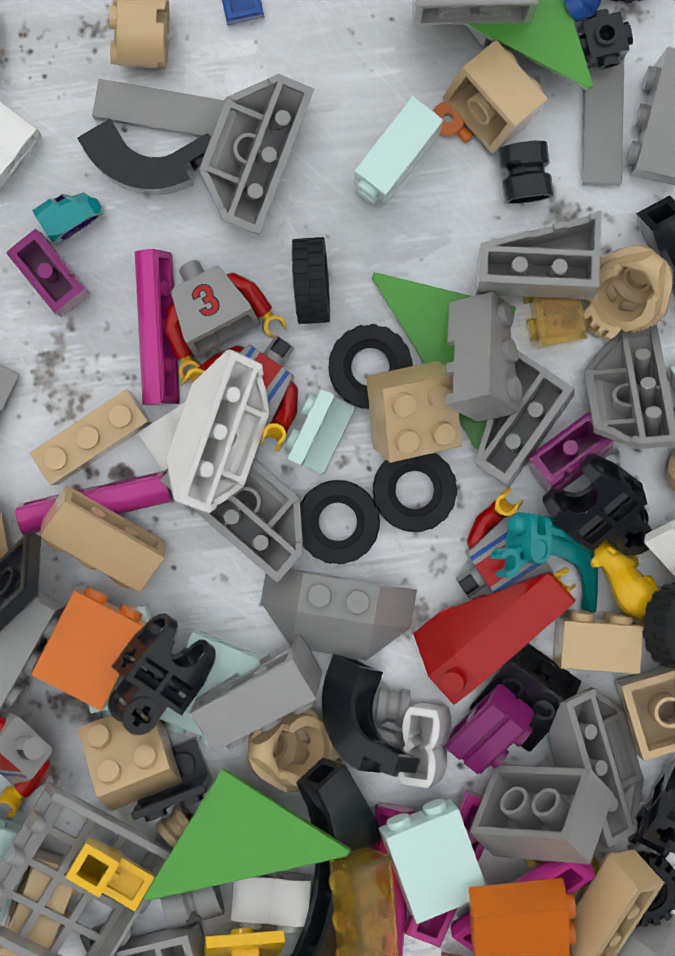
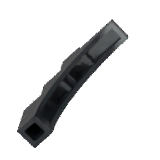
[291,757,382,956]

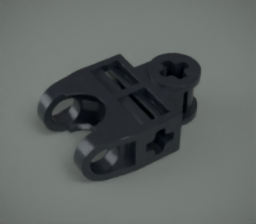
[542,454,653,555]
[108,613,216,735]
[628,758,675,859]

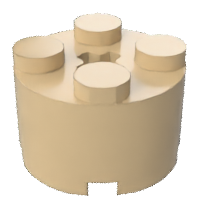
[109,0,170,68]

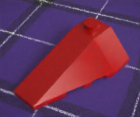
[413,571,576,705]

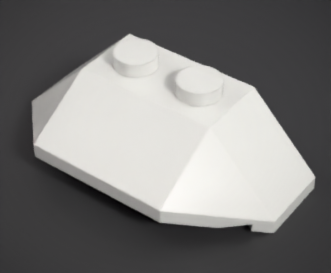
[166,350,269,513]

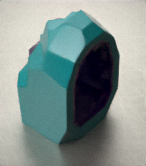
[32,192,103,245]

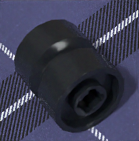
[498,140,554,204]

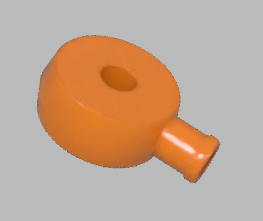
[432,101,474,143]

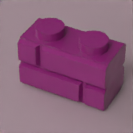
[6,229,90,317]
[528,411,614,492]
[445,684,534,774]

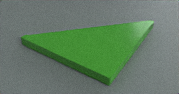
[464,0,593,90]
[372,272,516,449]
[144,768,351,901]

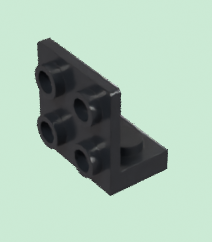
[469,643,581,752]
[131,736,213,822]

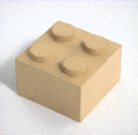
[442,40,548,155]
[366,361,462,463]
[553,609,643,674]
[615,667,675,761]
[77,713,183,811]

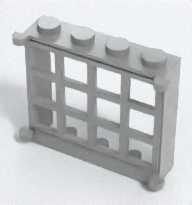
[0,777,171,956]

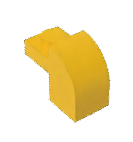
[65,838,156,912]

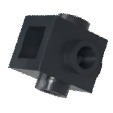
[577,9,633,70]

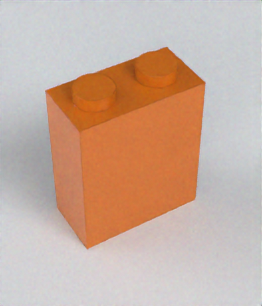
[31,586,147,711]
[468,878,576,956]

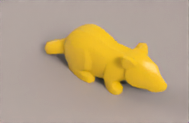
[590,540,659,626]

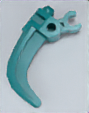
[490,512,598,613]

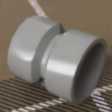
[160,885,225,930]

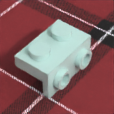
[284,389,355,474]

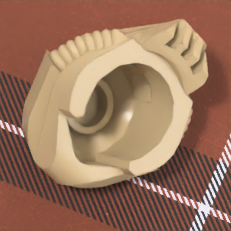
[583,244,674,339]
[248,708,343,793]

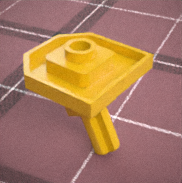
[203,928,285,956]

